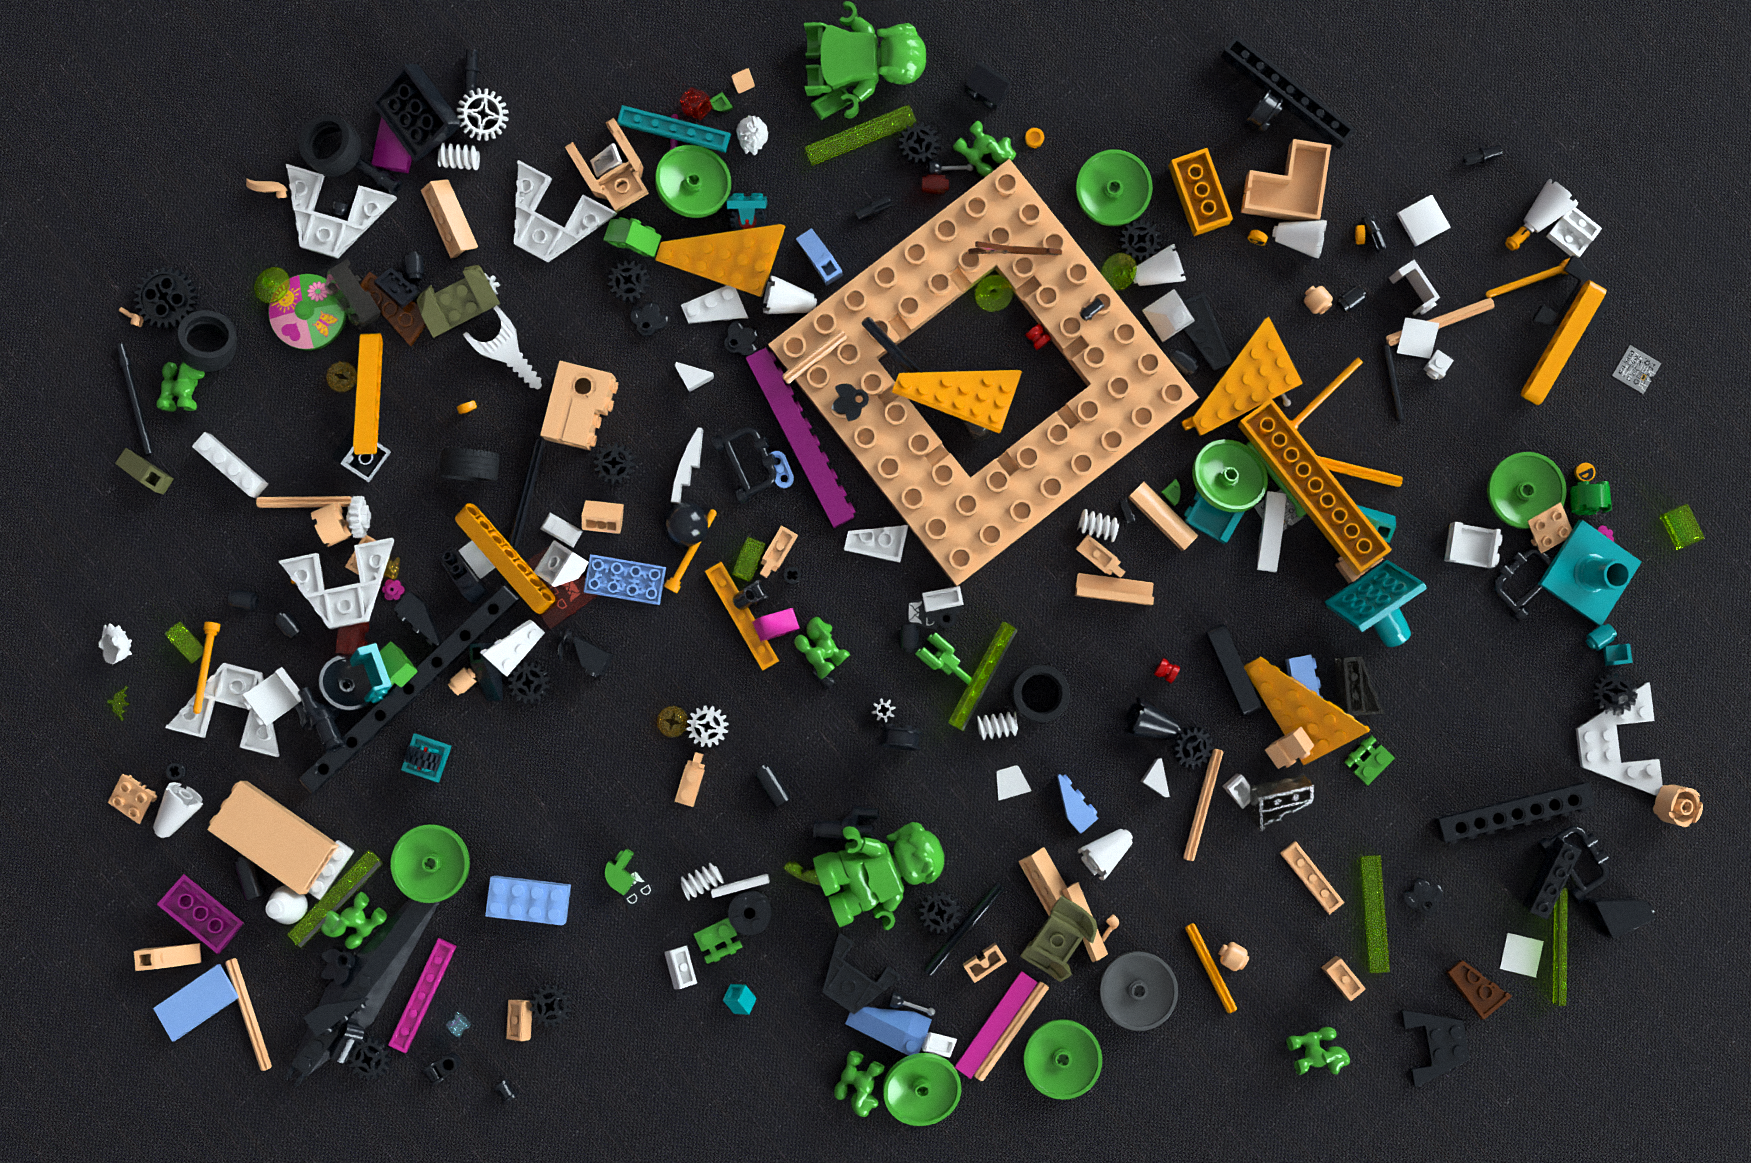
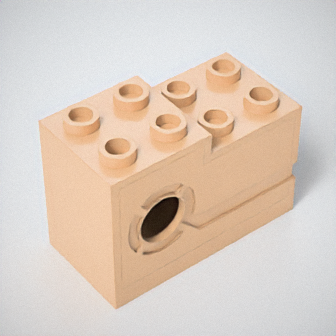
[540,361,618,451]

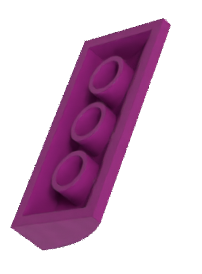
[372,117,412,174]
[157,874,244,954]

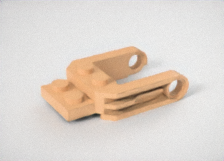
[565,118,649,213]

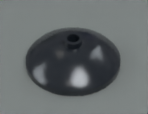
[318,655,372,711]

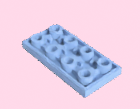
[584,554,666,605]
[153,964,239,1041]

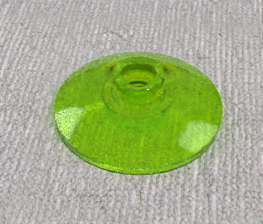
[1101,253,1137,290]
[254,267,290,303]
[975,275,1013,312]

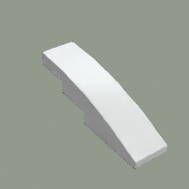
[671,428,703,504]
[1257,491,1286,572]

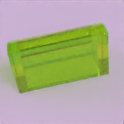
[1660,504,1705,549]

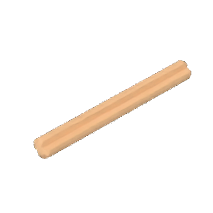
[256,496,352,508]

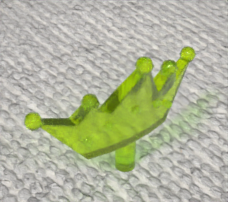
[107,686,129,721]

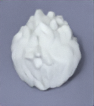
[736,116,768,156]
[98,623,132,664]

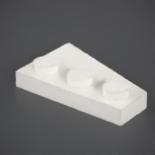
[681,285,748,324]
[844,525,908,563]
[480,619,545,676]
[308,840,354,900]

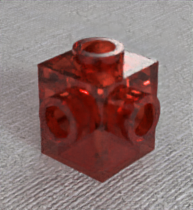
[679,87,712,121]

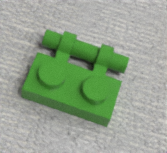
[1344,735,1395,786]
[694,918,743,964]

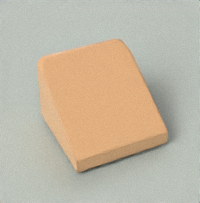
[731,68,755,93]

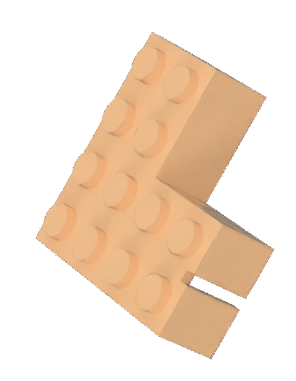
[1240,139,1331,221]

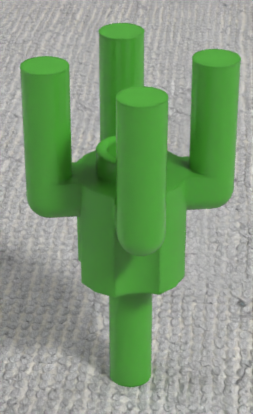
[915,632,974,686]

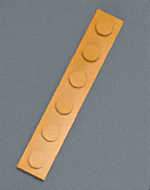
[705,562,779,671]

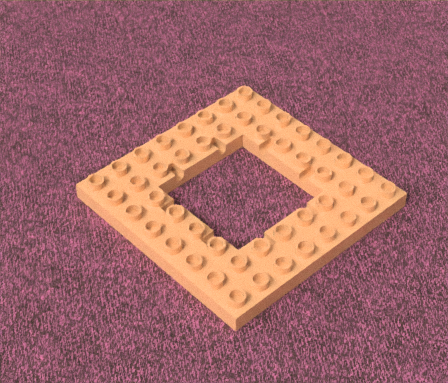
[768,159,1199,587]

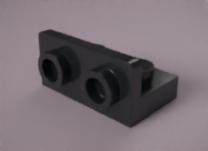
[374,267,419,309]

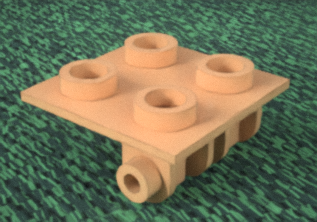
[1527,502,1572,554]
[108,774,158,824]

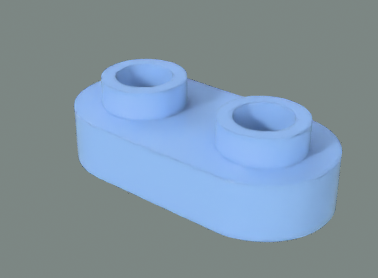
[769,451,794,488]

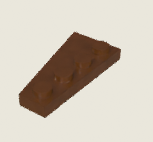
[359,272,426,346]

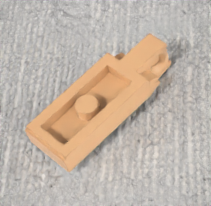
[760,525,798,578]
[1076,535,1125,578]
[674,752,705,807]

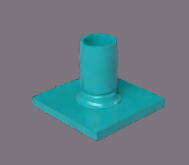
[1538,520,1641,626]
[1325,560,1427,647]

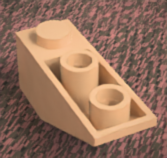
[134,943,201,971]

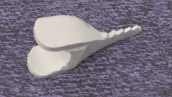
[463,305,542,389]

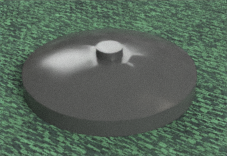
[1099,951,1178,1031]

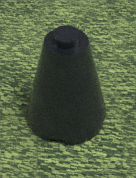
[1124,698,1181,740]

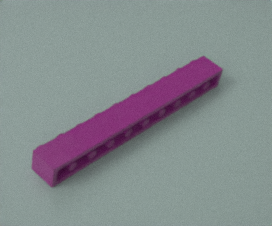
[746,347,855,528]

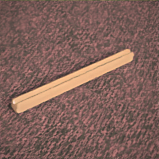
[1386,298,1495,346]
[1183,749,1223,861]
[225,958,272,1071]
[974,981,1049,1081]

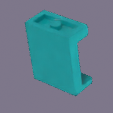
[1184,491,1245,544]
[350,643,392,703]

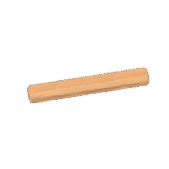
[782,330,847,384]

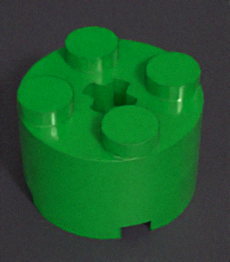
[1570,481,1612,515]

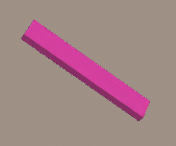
[388,938,457,1053]
[955,971,1038,1079]

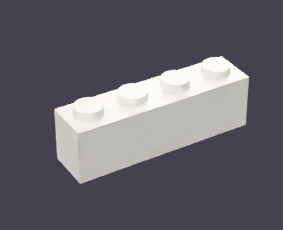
[192,432,268,498]

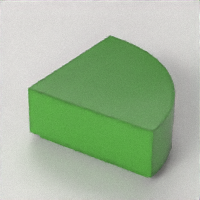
[707,92,733,112]
[1161,479,1181,506]

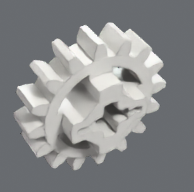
[346,496,371,538]
[687,706,729,747]

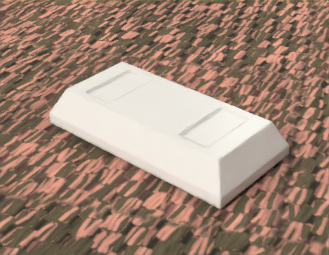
[540,513,583,548]
[922,586,963,612]
[922,1032,957,1058]

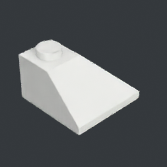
[1142,289,1195,342]
[534,540,589,587]

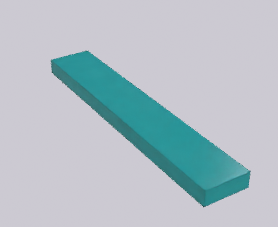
[617,105,731,153]

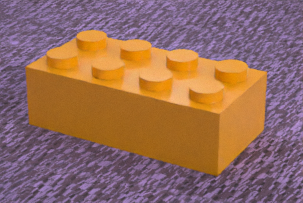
[1168,148,1233,236]

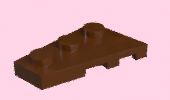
[1446,960,1512,1020]

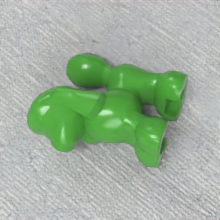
[953,120,1016,177]
[156,361,205,412]
[794,617,850,679]
[321,892,387,949]
[1286,1027,1350,1074]
[834,1051,885,1117]

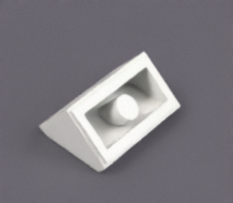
[665,946,697,989]

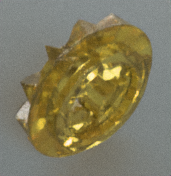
[326,361,357,392]
[657,706,688,737]

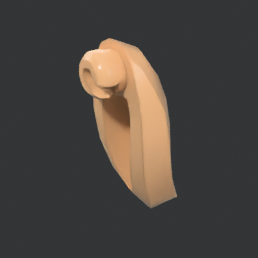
[246,179,288,198]

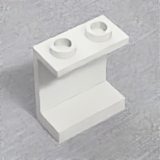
[1389,260,1440,315]
[242,667,301,726]

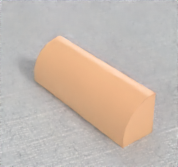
[1128,482,1198,551]

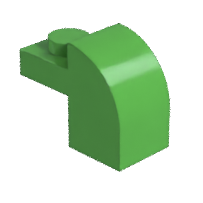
[605,849,636,895]

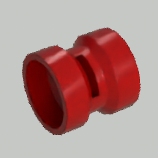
[1025,324,1052,350]
[1154,658,1180,684]

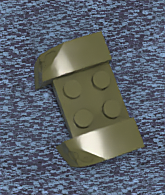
[417,265,501,338]
[1020,895,1097,982]

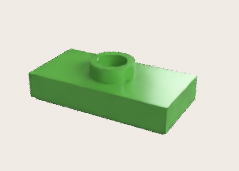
[811,89,851,120]

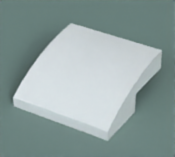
[1397,195,1451,247]
[1546,207,1602,258]

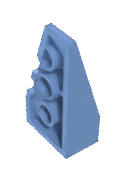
[845,1006,932,1056]

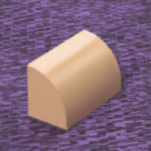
[582,500,624,534]

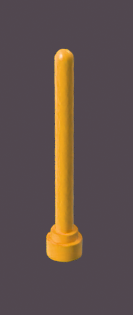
[1485,258,1570,298]
[664,509,717,593]
[193,622,221,714]

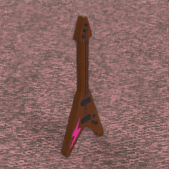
[968,241,1062,255]

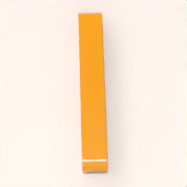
[1521,280,1607,405]
[353,333,383,455]
[455,503,555,614]

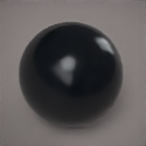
[663,502,708,548]

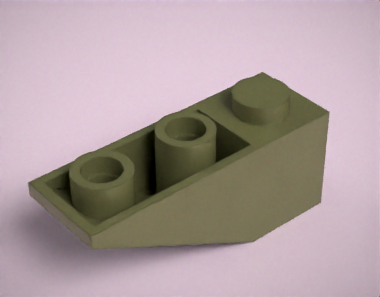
[115,448,174,495]

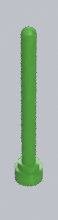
[1247,442,1306,518]

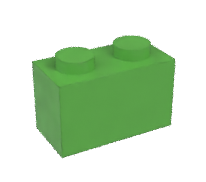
[380,641,418,687]

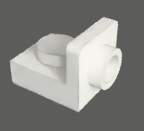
[1423,350,1454,380]

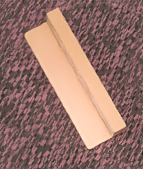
[421,180,478,258]
[1075,573,1154,606]
[1019,847,1067,916]

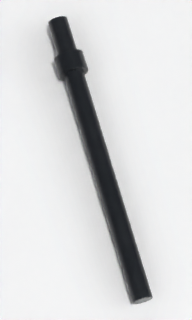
[116,344,153,455]

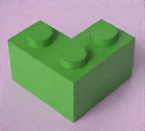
[603,217,661,257]

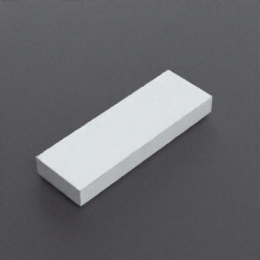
[711,874,770,898]

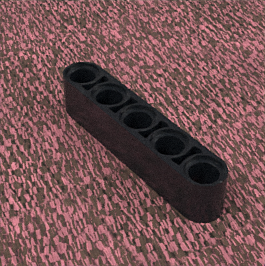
[1205,624,1262,717]

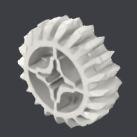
[456,88,508,141]

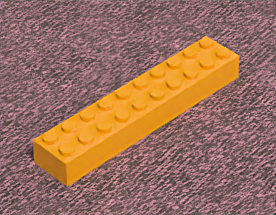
[1238,398,1392,576]

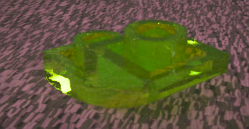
[732,537,765,582]
[165,621,204,664]
[783,861,821,885]

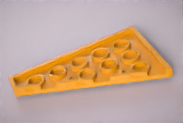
[655,224,785,297]
[1191,317,1303,436]
[892,370,1022,433]
[1244,656,1370,765]

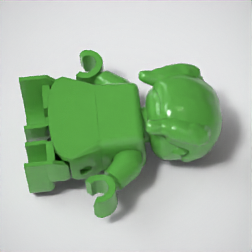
[804,1,926,119]
[813,822,944,930]

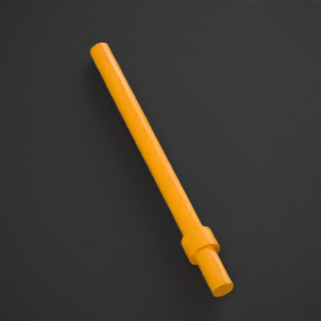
[1290,357,1363,430]

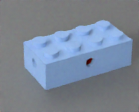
[485,876,571,925]

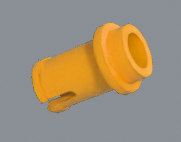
[1505,227,1530,251]

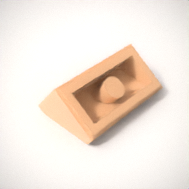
[506,1000,532,1041]

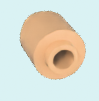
[448,667,477,695]

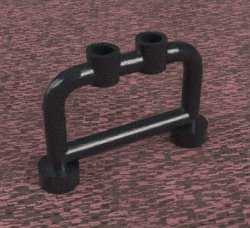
[712,427,778,504]
[1494,547,1553,622]
[1537,826,1609,905]

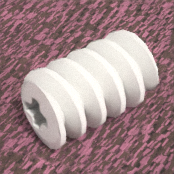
[438,143,480,170]
[1077,509,1120,542]
[977,712,1018,740]
[681,863,724,900]

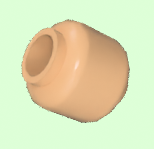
[1304,286,1333,314]
[1218,942,1249,971]

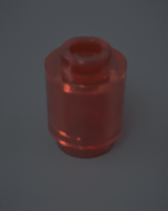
[922,175,949,194]

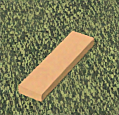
[1280,841,1344,915]
[1062,882,1108,962]

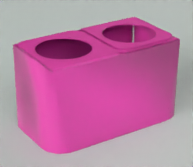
[752,608,799,642]

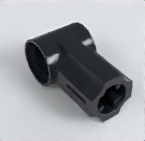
[329,1022,364,1063]

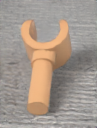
[119,307,144,327]
[1102,915,1119,942]

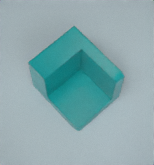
[1603,644,1633,666]
[723,984,756,1015]

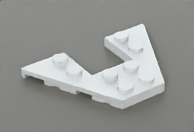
[514,160,617,262]
[286,164,397,259]
[279,538,394,629]
[165,663,279,757]
[1576,683,1663,796]

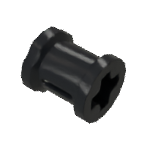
[492,1078,518,1105]

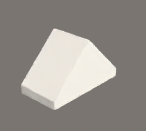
[590,144,623,178]
[675,362,714,392]
[1141,758,1170,797]
[1222,774,1256,809]

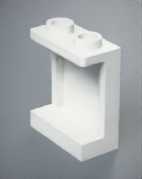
[1444,522,1502,568]

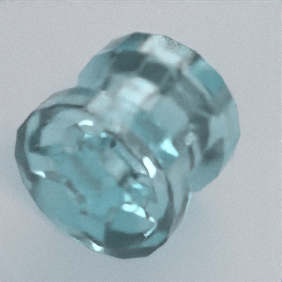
[446,1012,471,1037]

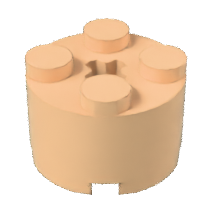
[311,502,352,547]
[1653,785,1703,827]

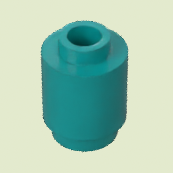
[1586,624,1617,651]

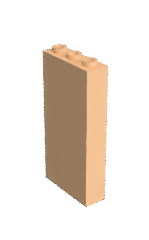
[207,781,339,895]

